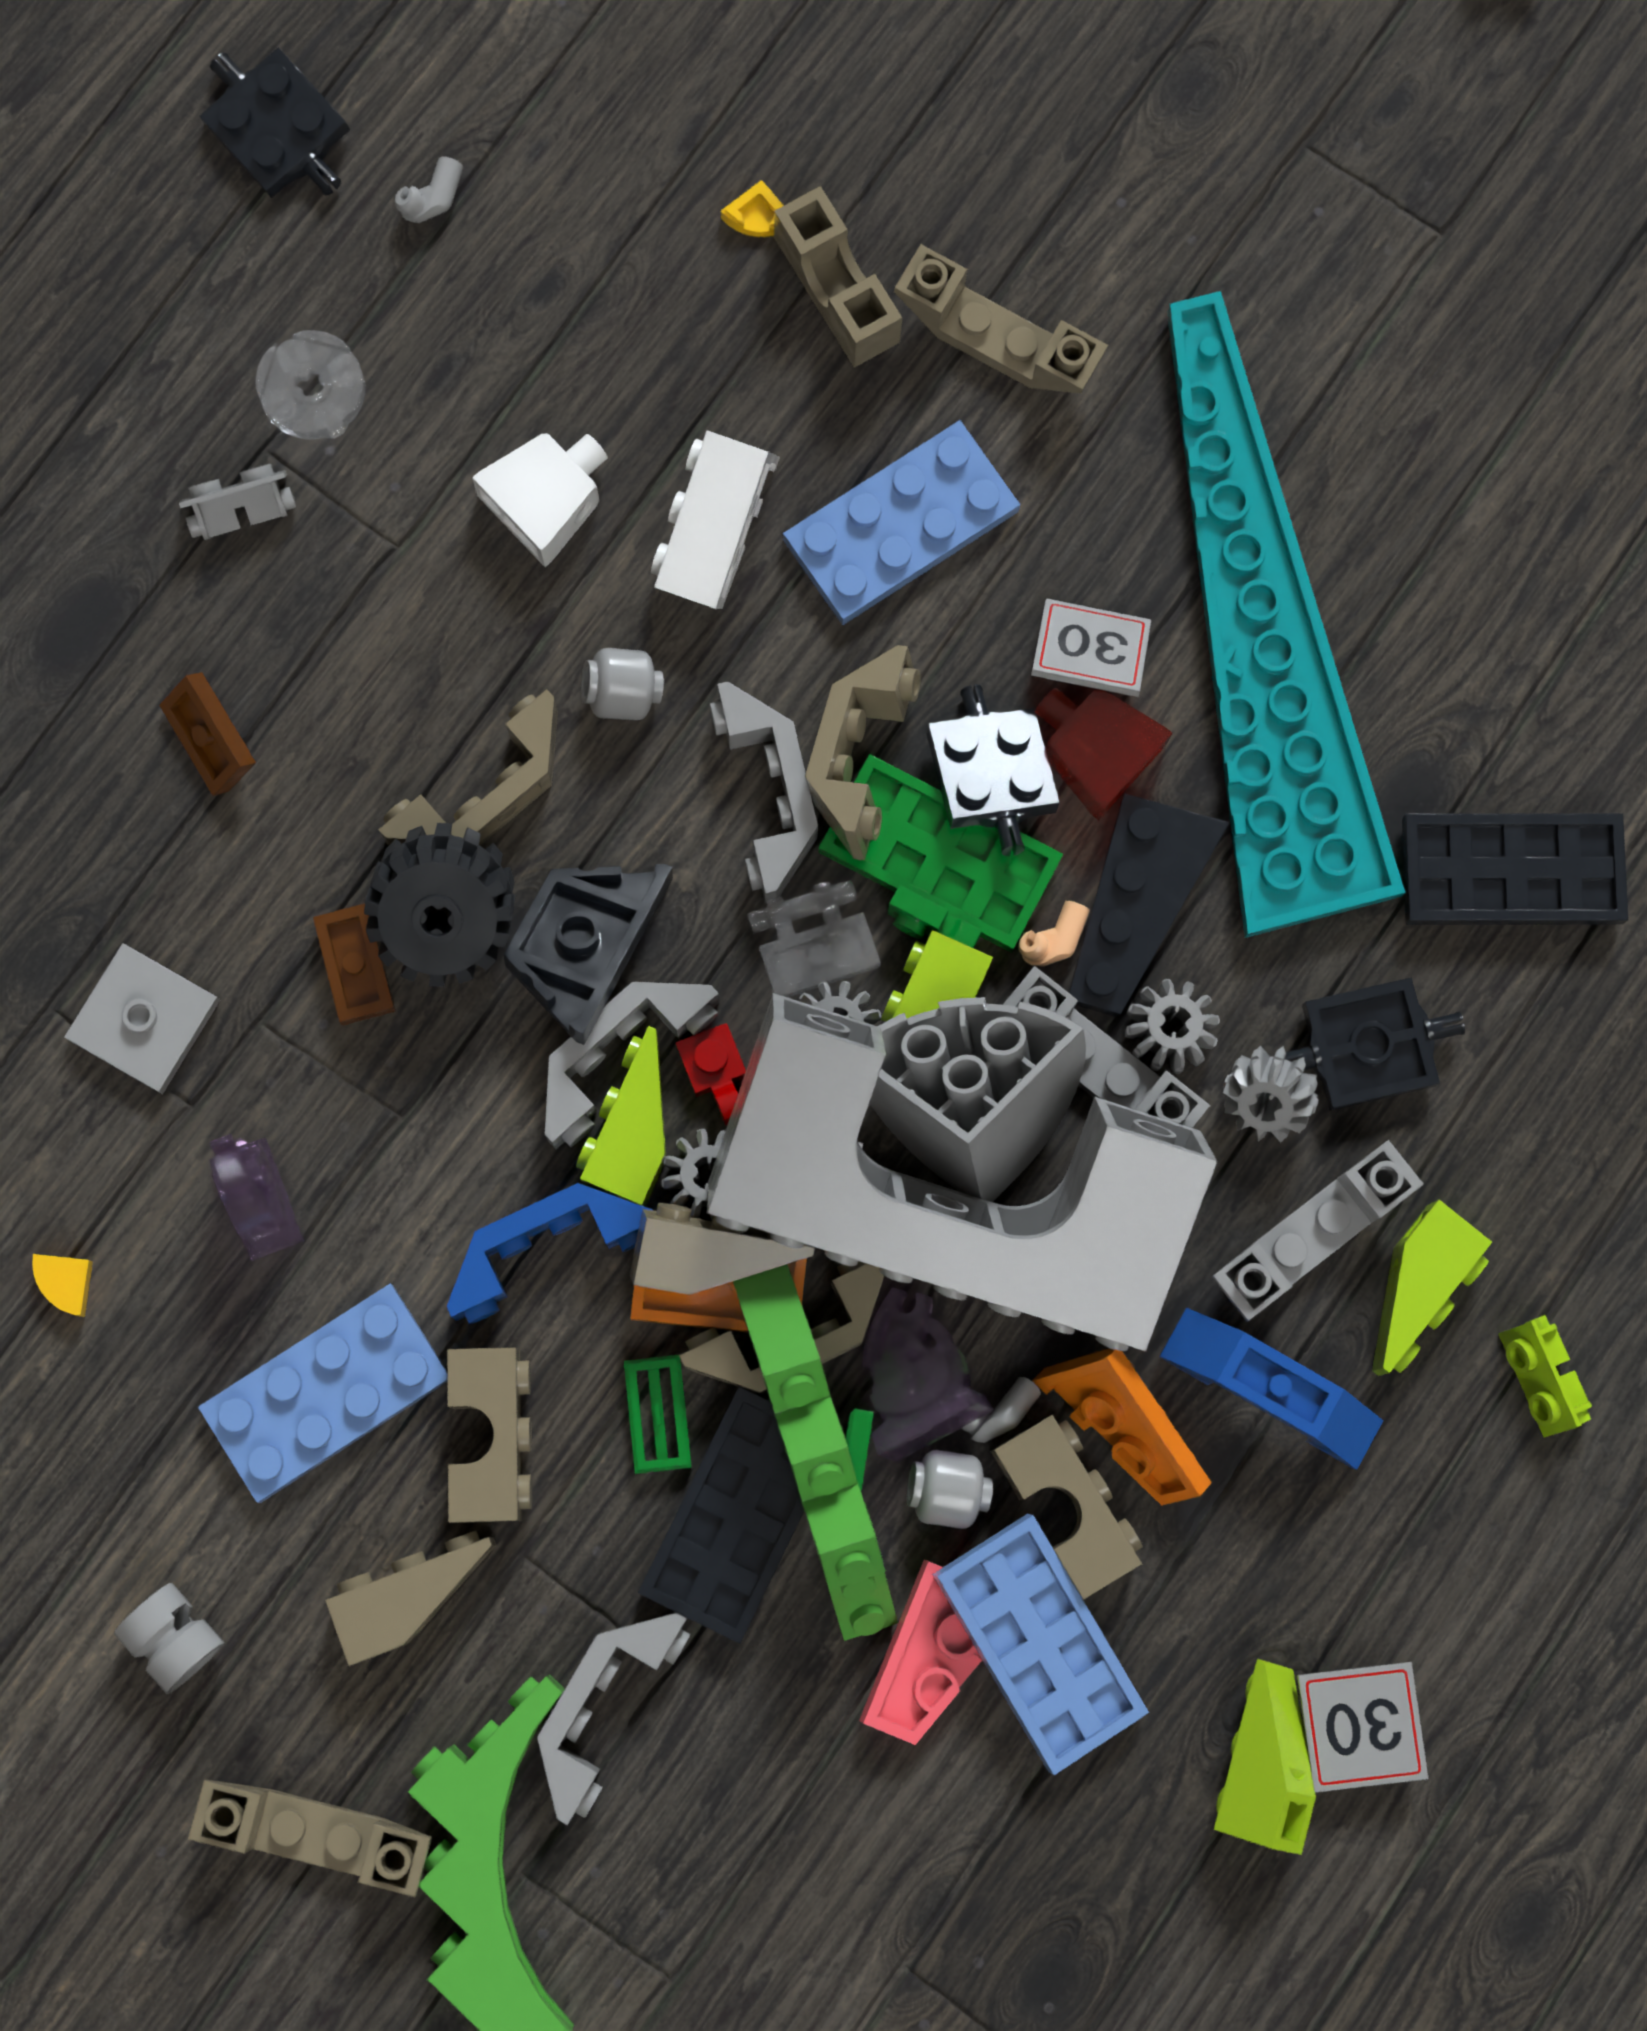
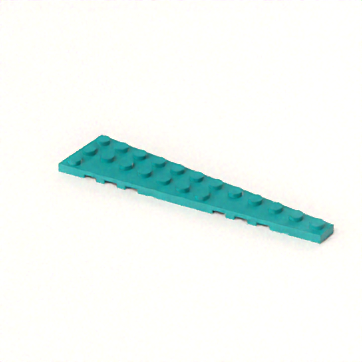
[1167,291,1405,938]

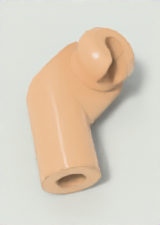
[1018,901,1090,967]

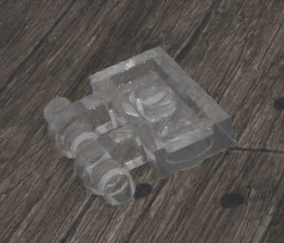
[747,880,881,998]

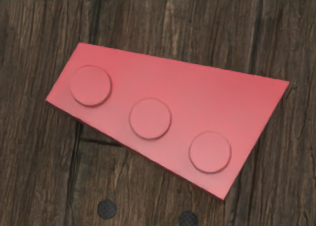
[859,1560,982,1745]

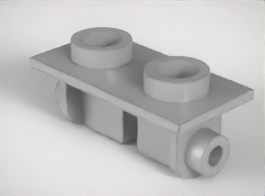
[179,464,296,540]

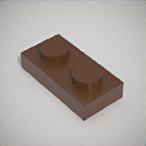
[159,672,256,796]
[313,903,396,1026]

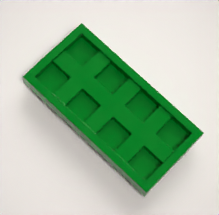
[818,754,1063,953]

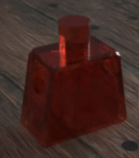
[1035,687,1172,821]

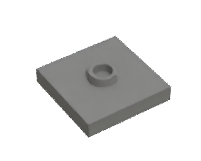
[64,943,220,1095]

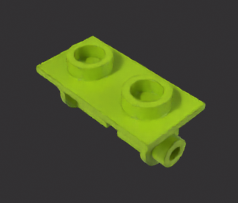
[1499,1315,1592,1437]

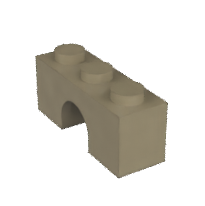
[774,186,902,368]
[447,1348,532,1523]
[990,1415,1143,1600]

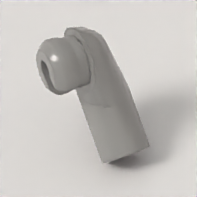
[395,157,463,223]
[959,1377,1041,1443]

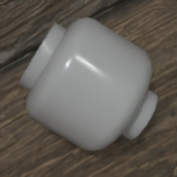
[581,648,664,721]
[907,1450,993,1529]

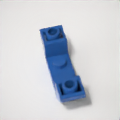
[447,1183,653,1324]
[1159,1308,1383,1470]

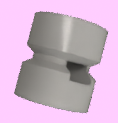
[114,1583,225,1694]

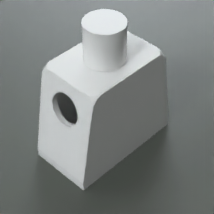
[472,433,608,567]

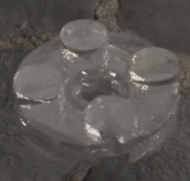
[256,330,366,440]

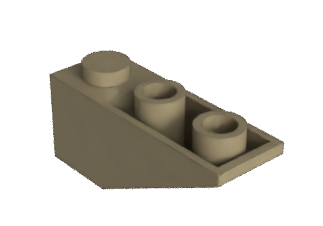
[630,1203,815,1295]
[326,1531,496,1666]

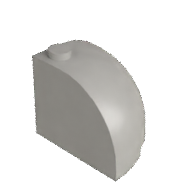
[869,997,1086,1202]

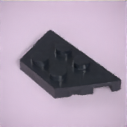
[504,864,673,1045]

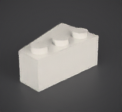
[651,430,780,609]

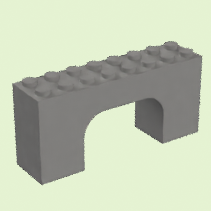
[707,993,1217,1351]

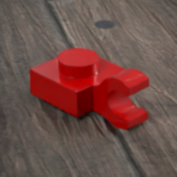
[675,1023,746,1126]

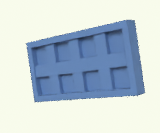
[783,420,1020,625]
[198,1283,448,1503]
[932,1514,1149,1775]

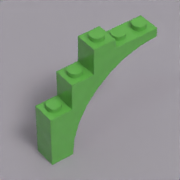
[733,1264,898,1641]
[408,1674,574,2031]

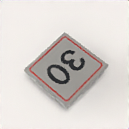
[1031,598,1151,697]
[1297,1662,1428,1792]

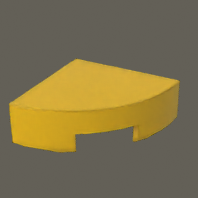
[721,180,784,237]
[32,1254,93,1317]

